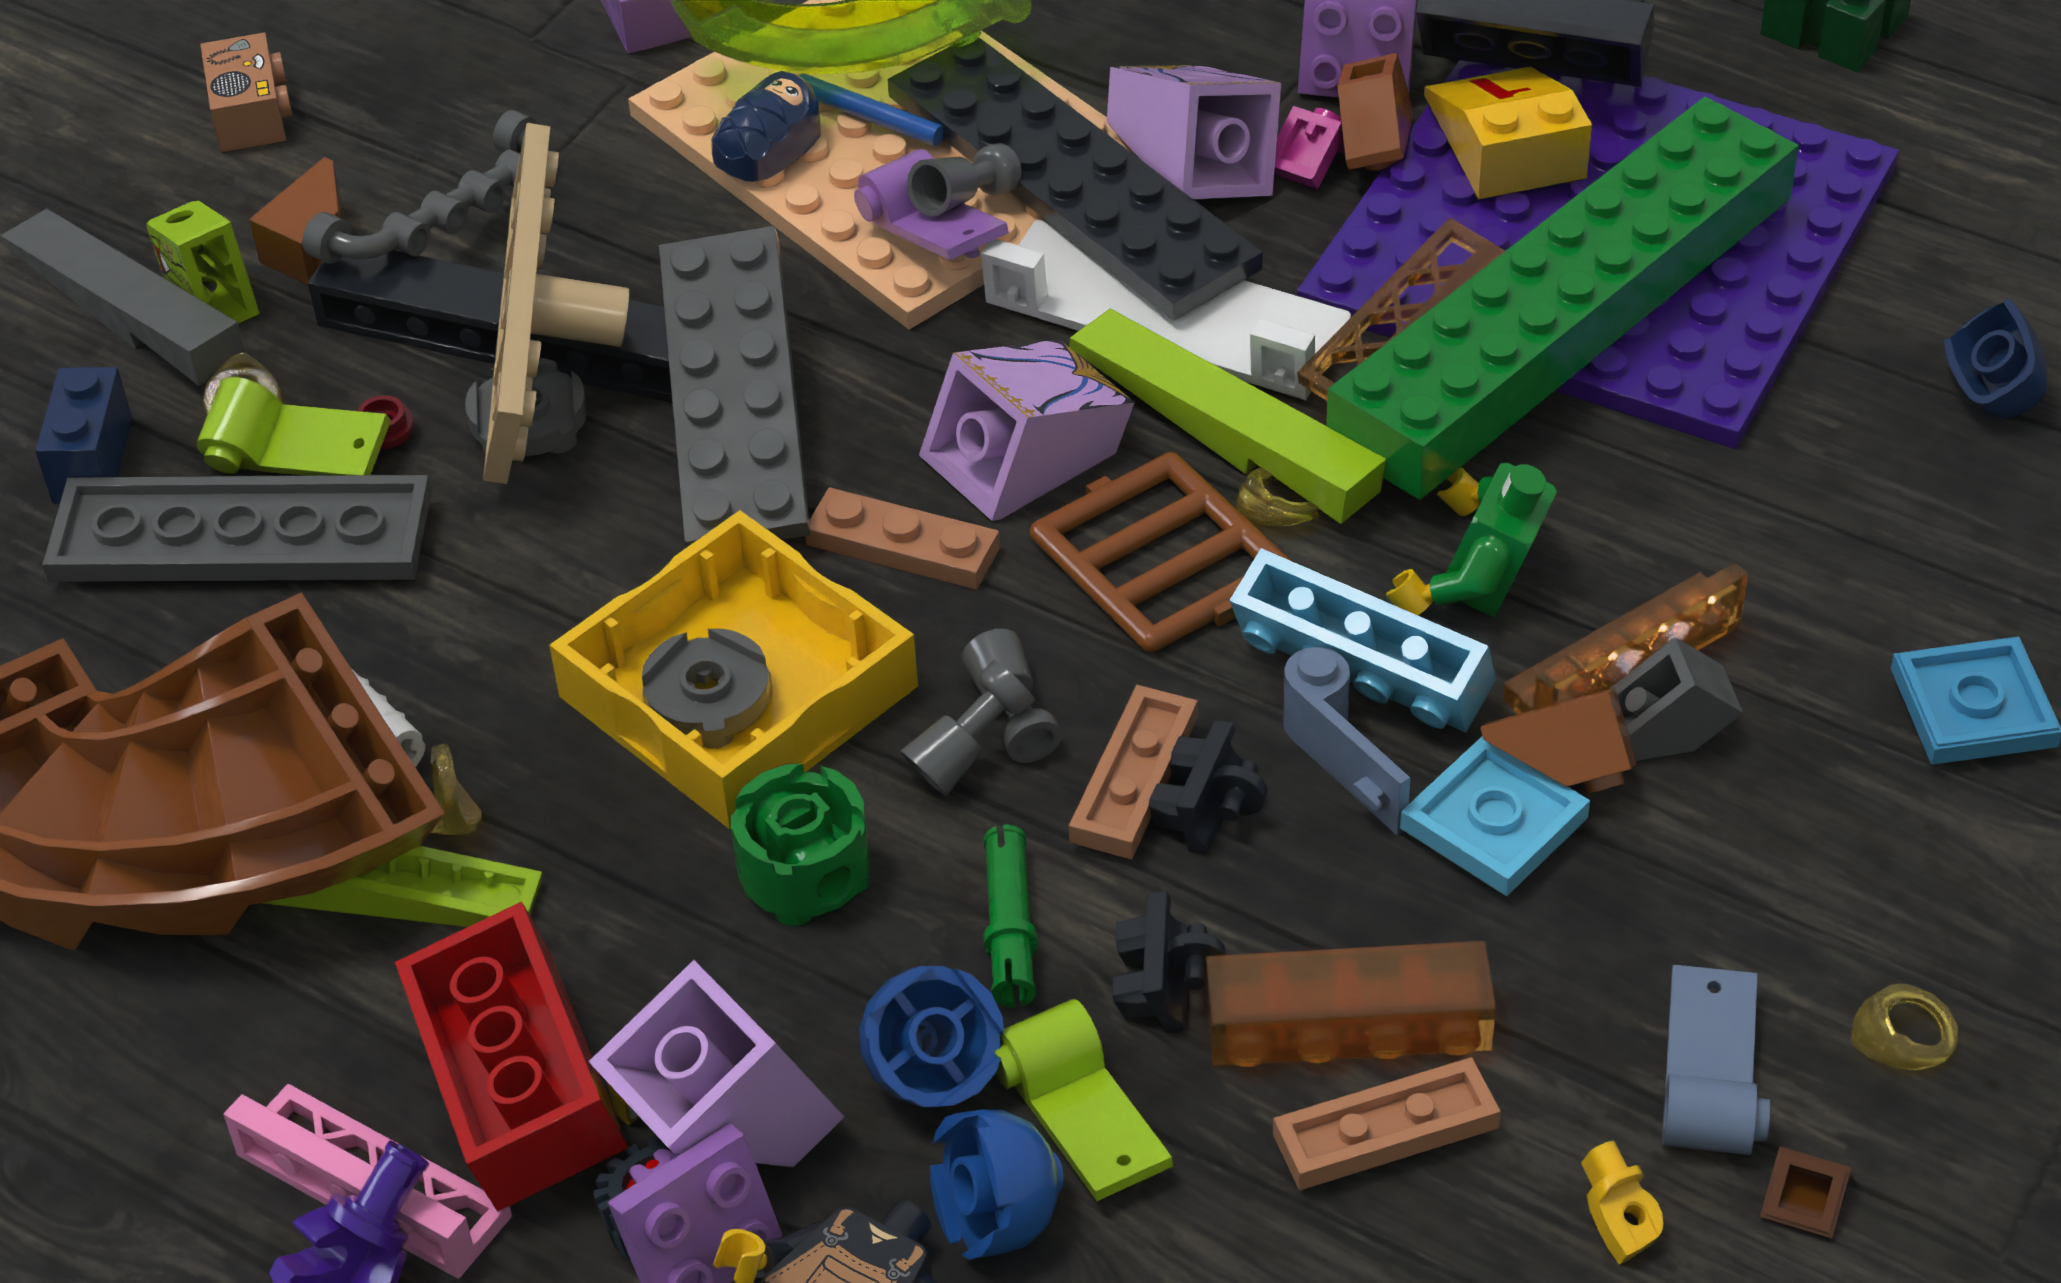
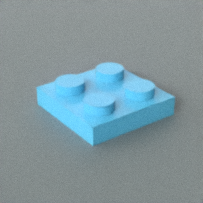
[1400,736,1590,896]

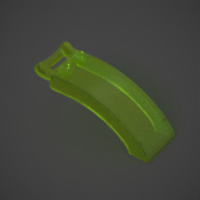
[670,0,1032,74]

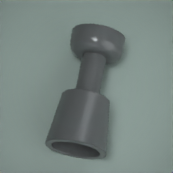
[907,143,1022,217]
[961,629,1062,763]
[900,660,1035,797]

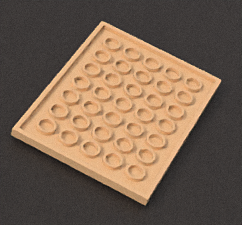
[628,0,1137,330]

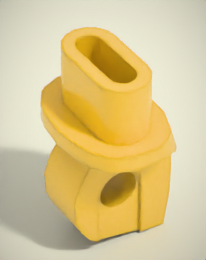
[1581,1141,1663,1265]

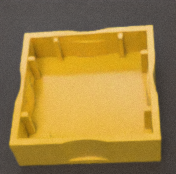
[549,510,918,830]

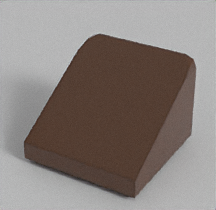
[1760,1146,1852,1239]

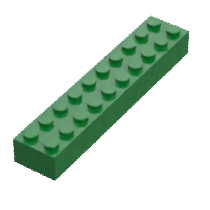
[1326,96,1799,500]

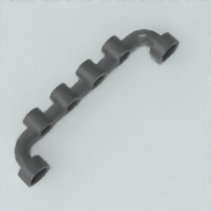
[302,110,550,264]

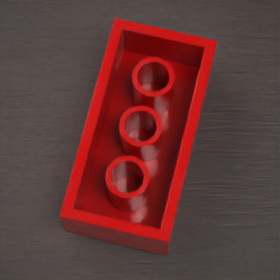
[395,901,629,1212]

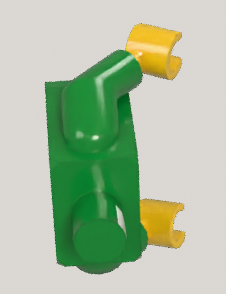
[1386,463,1557,618]

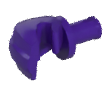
[269,1140,429,1283]

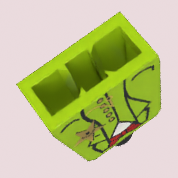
[146,201,260,324]

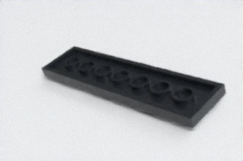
[887,34,1263,321]

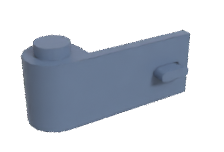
[1283,647,1410,835]
[1662,965,1770,1155]

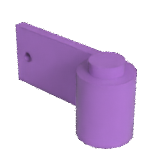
[854,149,1009,260]

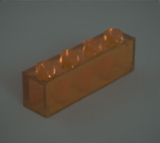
[1206,941,1496,1067]

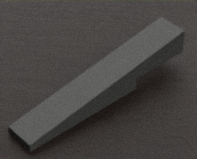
[0,209,246,386]

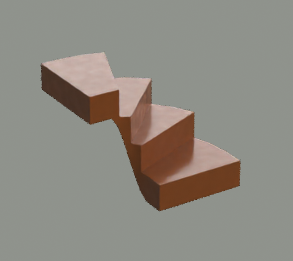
[0,592,445,951]

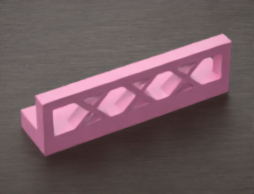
[223,1084,512,1279]

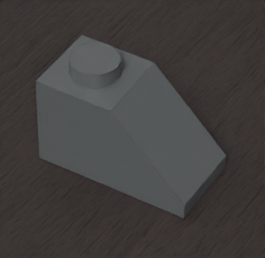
[1610,637,1743,761]

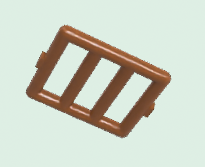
[1030,452,1291,653]

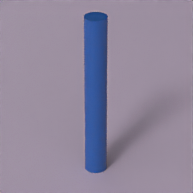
[799,73,944,147]

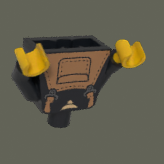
[713,1200,936,1283]

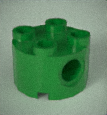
[730,764,870,926]

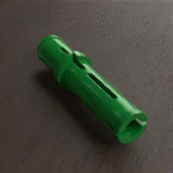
[983,824,1038,1008]

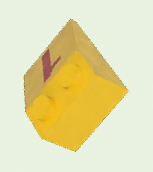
[1424,67,1592,199]

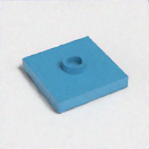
[1891,636,2061,765]

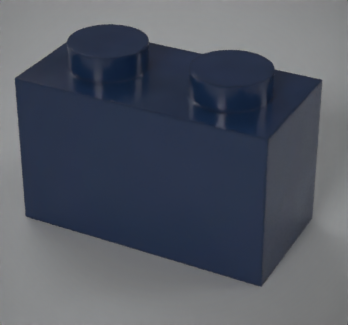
[35,367,133,503]

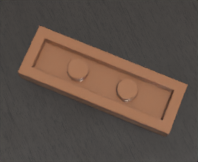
[805,487,1000,590]
[1069,685,1198,859]
[1273,1057,1501,1191]

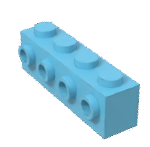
[1230,548,1496,733]

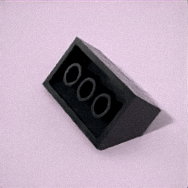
[1416,0,1654,88]

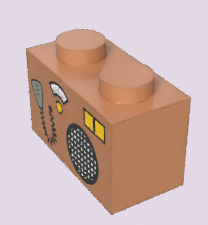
[200,32,293,153]

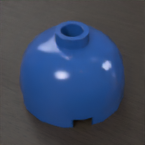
[859,966,1004,1108]
[930,1110,1063,1259]

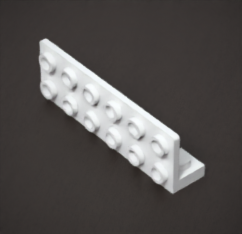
[981,220,1351,400]

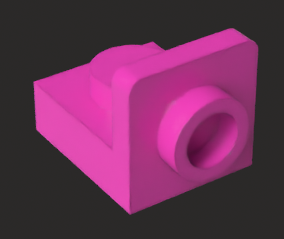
[1274,106,1345,190]

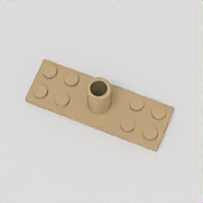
[483,123,629,484]

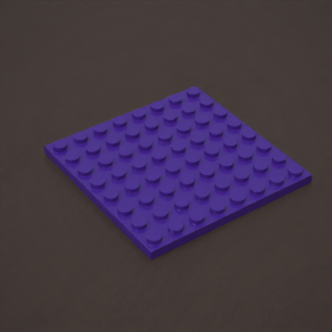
[1297,60,1899,449]

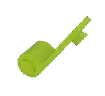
[196,377,391,476]
[994,999,1173,1201]

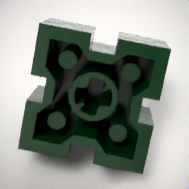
[1760,0,1911,72]

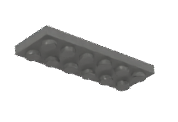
[659,226,811,547]
[43,475,432,582]

